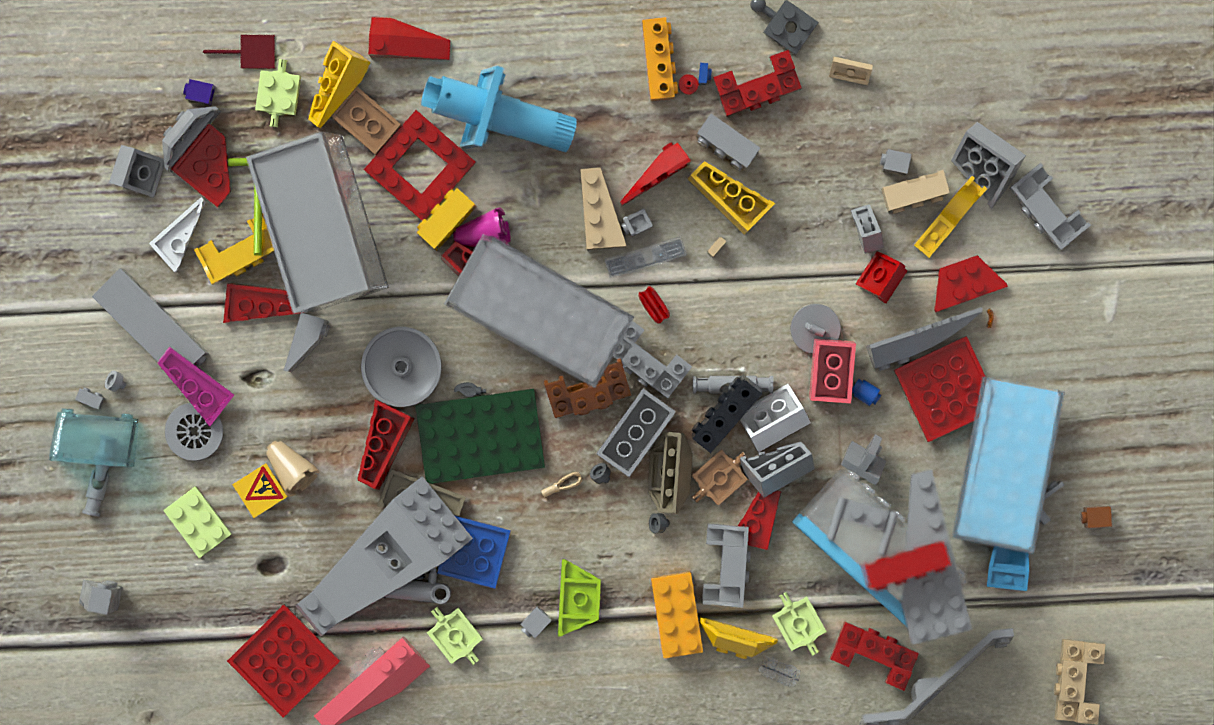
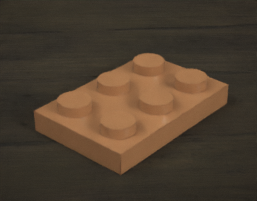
[331,87,401,155]

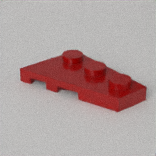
[738,491,782,550]

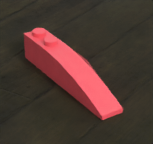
[314,636,430,725]

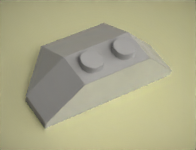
[162,107,221,172]

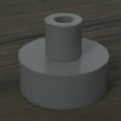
[590,463,611,484]
[649,513,670,533]

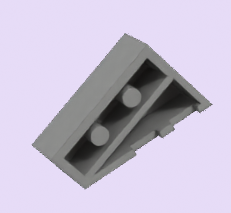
[740,442,815,497]
[79,579,122,614]

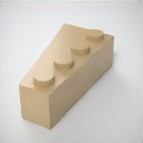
[581,168,627,250]

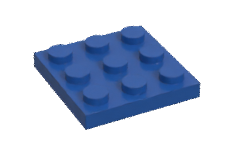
[437,515,511,589]

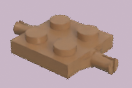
[691,449,748,505]

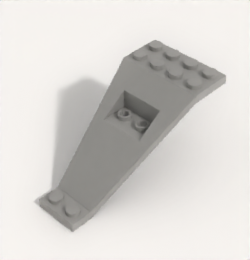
[295,476,473,637]
[859,628,1014,725]

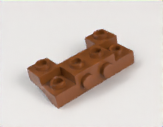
[544,358,631,418]

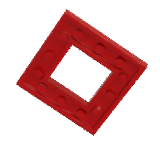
[363,110,476,221]

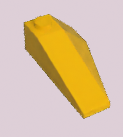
[308,41,371,128]

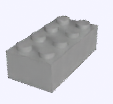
[596,389,676,477]

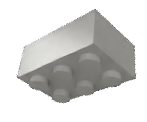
[696,114,760,172]

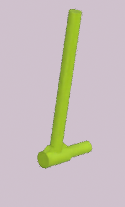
[228,158,262,256]

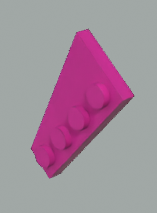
[157,346,234,426]

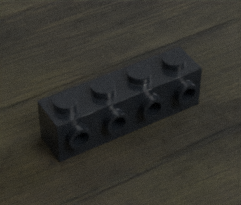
[691,374,763,453]

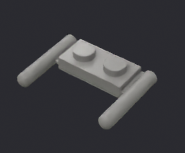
[827,497,898,556]

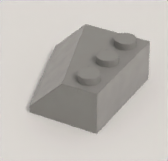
[951,122,1026,208]

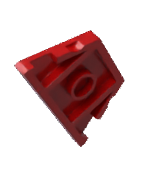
[934,255,1008,312]

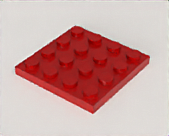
[894,336,989,442]
[227,604,341,718]

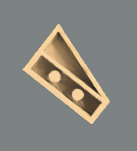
[881,170,950,214]

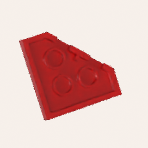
[171,124,231,208]

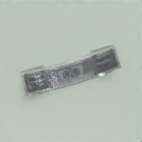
[604,236,687,278]

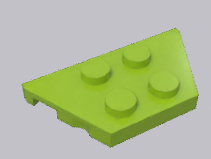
[558,559,601,637]

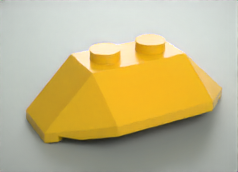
[699,616,778,659]

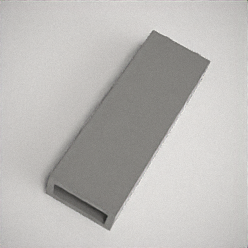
[92,268,208,367]

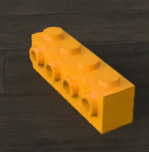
[642,17,678,101]

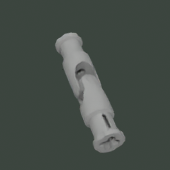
[693,376,773,394]
[82,435,118,517]

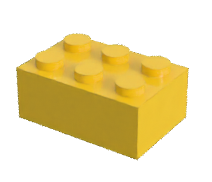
[416,188,477,251]

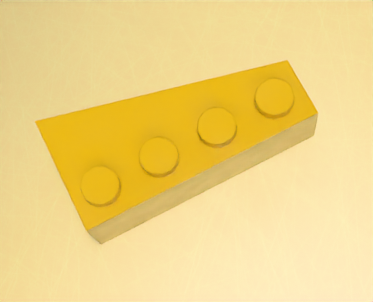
[688,161,775,235]

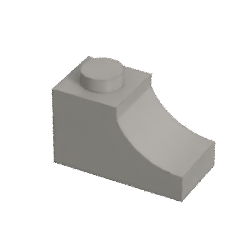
[851,204,884,253]

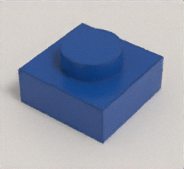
[698,63,712,85]

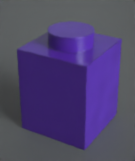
[183,79,216,106]

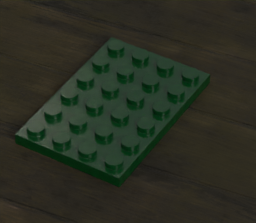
[415,389,545,484]

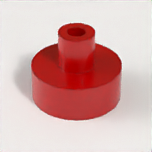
[678,74,698,95]

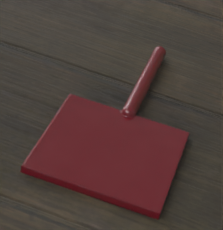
[203,35,275,69]

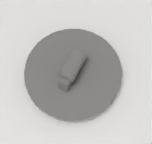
[790,304,841,353]

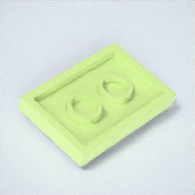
[163,486,232,558]

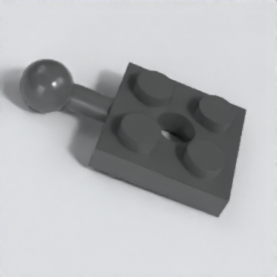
[750,0,819,55]

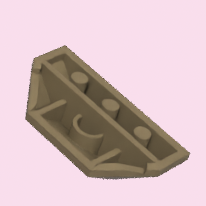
[648,432,693,514]

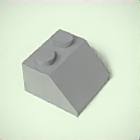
[109,145,164,198]

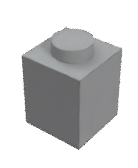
[880,149,911,175]
[520,606,552,638]

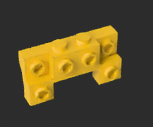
[194,212,275,285]

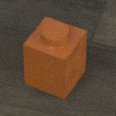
[1081,506,1112,528]

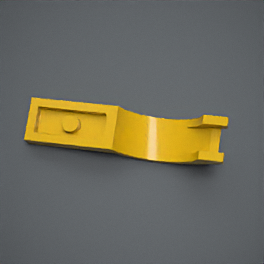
[914,176,987,258]

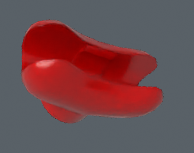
[638,286,670,324]

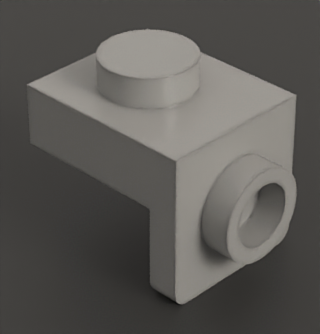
[621,208,653,237]

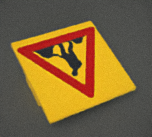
[232,463,287,518]

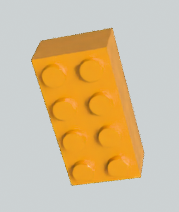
[651,571,703,658]

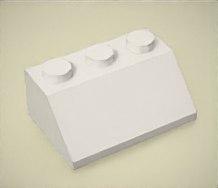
[740,384,811,452]

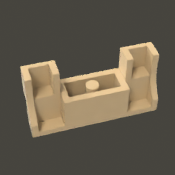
[1054,639,1105,725]

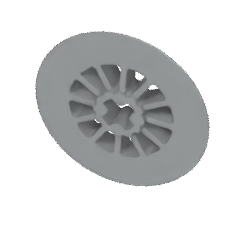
[165,403,223,461]

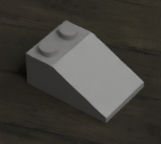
[284,312,330,372]

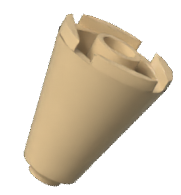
[266,441,320,497]

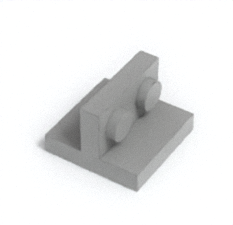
[841,434,886,485]

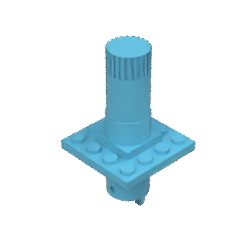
[421,66,577,152]

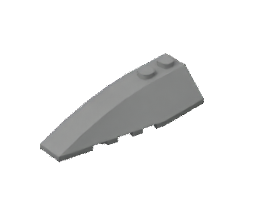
[866,307,983,371]

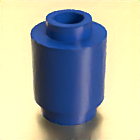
[852,379,881,406]

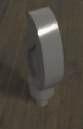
[454,382,486,397]

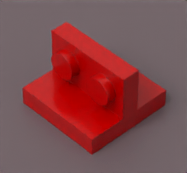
[856,251,908,304]

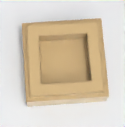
[707,237,726,258]

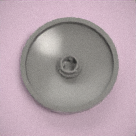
[361,327,442,407]

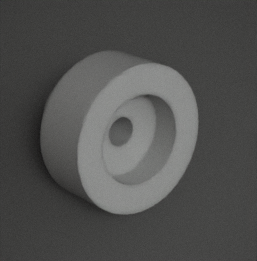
[105,371,126,392]

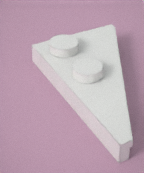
[149,197,206,273]

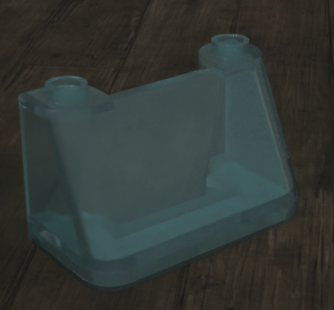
[49,408,139,467]

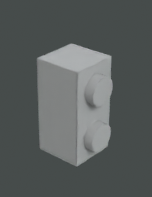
[75,387,105,409]

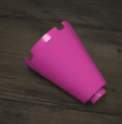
[453,207,511,247]

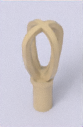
[541,472,582,498]

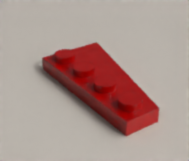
[223,283,306,323]

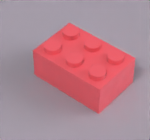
[809,338,856,404]

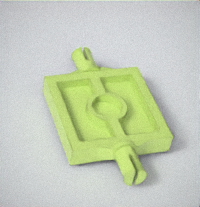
[255,59,301,127]
[772,592,826,656]
[427,607,483,665]

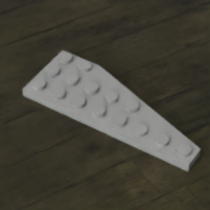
[901,470,972,645]

